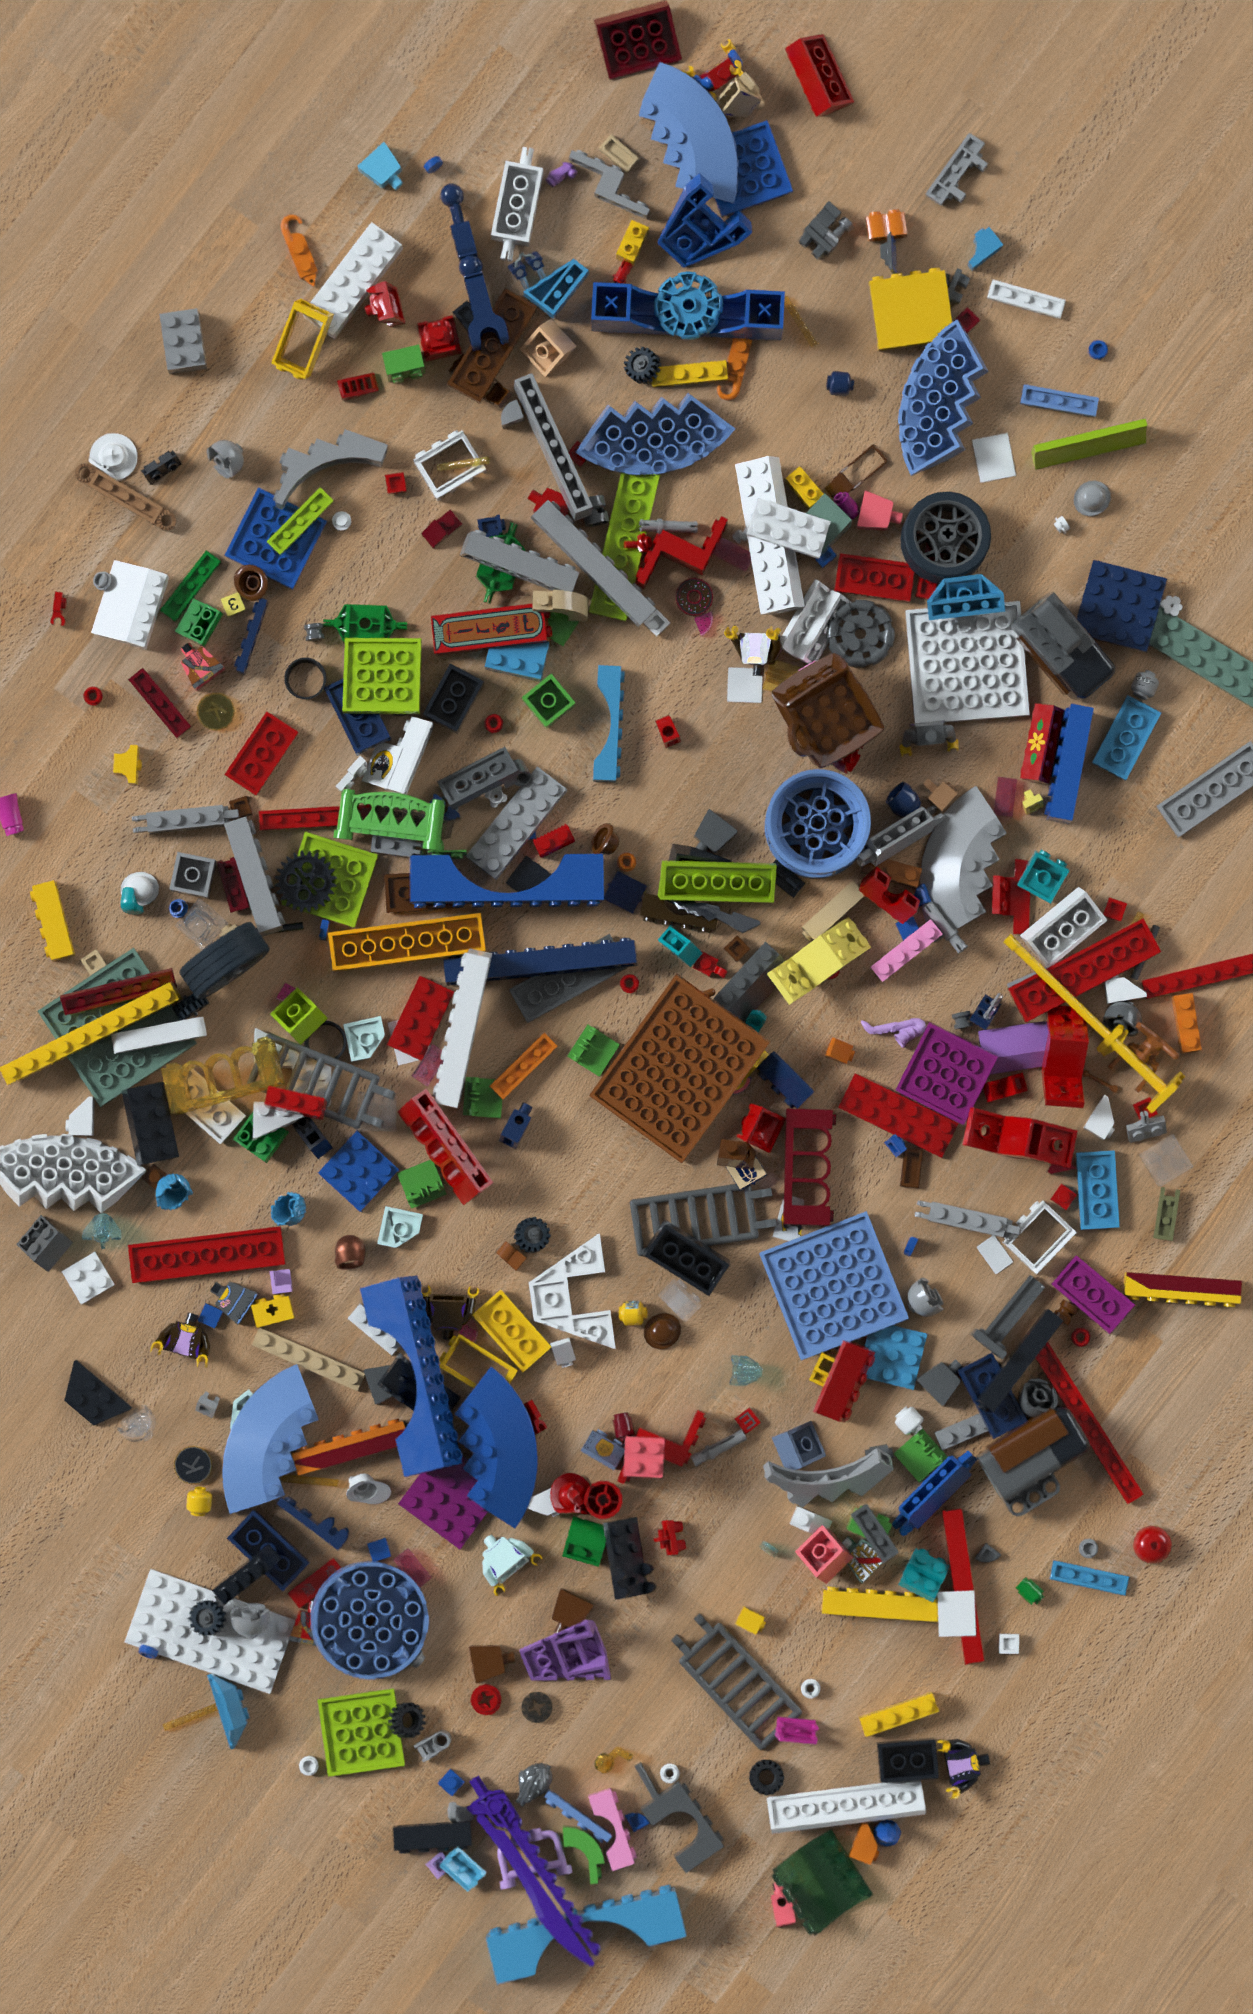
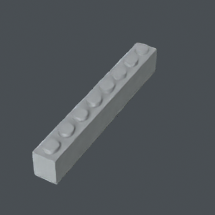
[514,373,593,521]
[531,500,656,627]

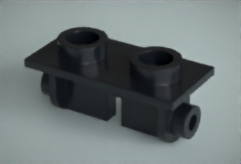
[141,450,182,485]
[773,860,806,898]

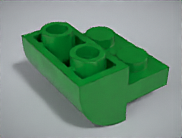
[175,598,223,647]
[233,1112,289,1163]
[562,1516,606,1567]

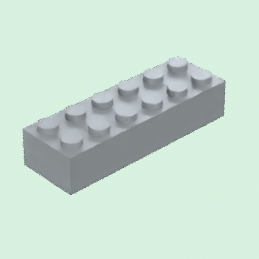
[459,530,579,592]
[224,817,286,937]

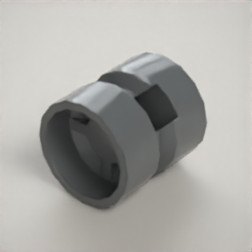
[584,495,609,527]

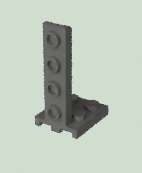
[969,1275,1045,1359]

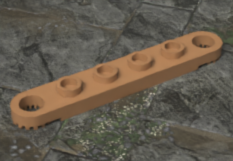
[75,463,177,531]

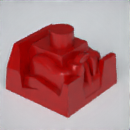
[365,281,406,327]
[417,315,462,362]
[737,1103,786,1153]

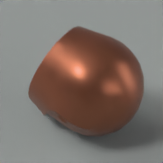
[334,1235,366,1270]

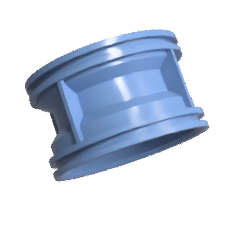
[765,769,871,878]

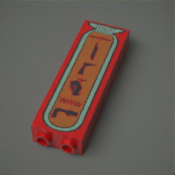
[431,603,553,656]

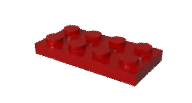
[834,553,914,603]
[224,711,299,796]
[387,976,454,1061]

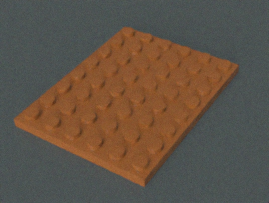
[589,974,770,1163]

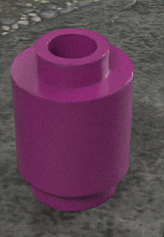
[833,492,860,520]

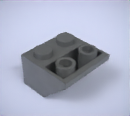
[16,1215,73,1272]

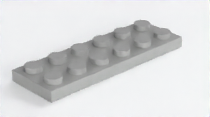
[1156,741,1253,838]
[466,766,568,880]

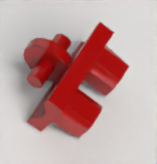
[653,1520,686,1555]

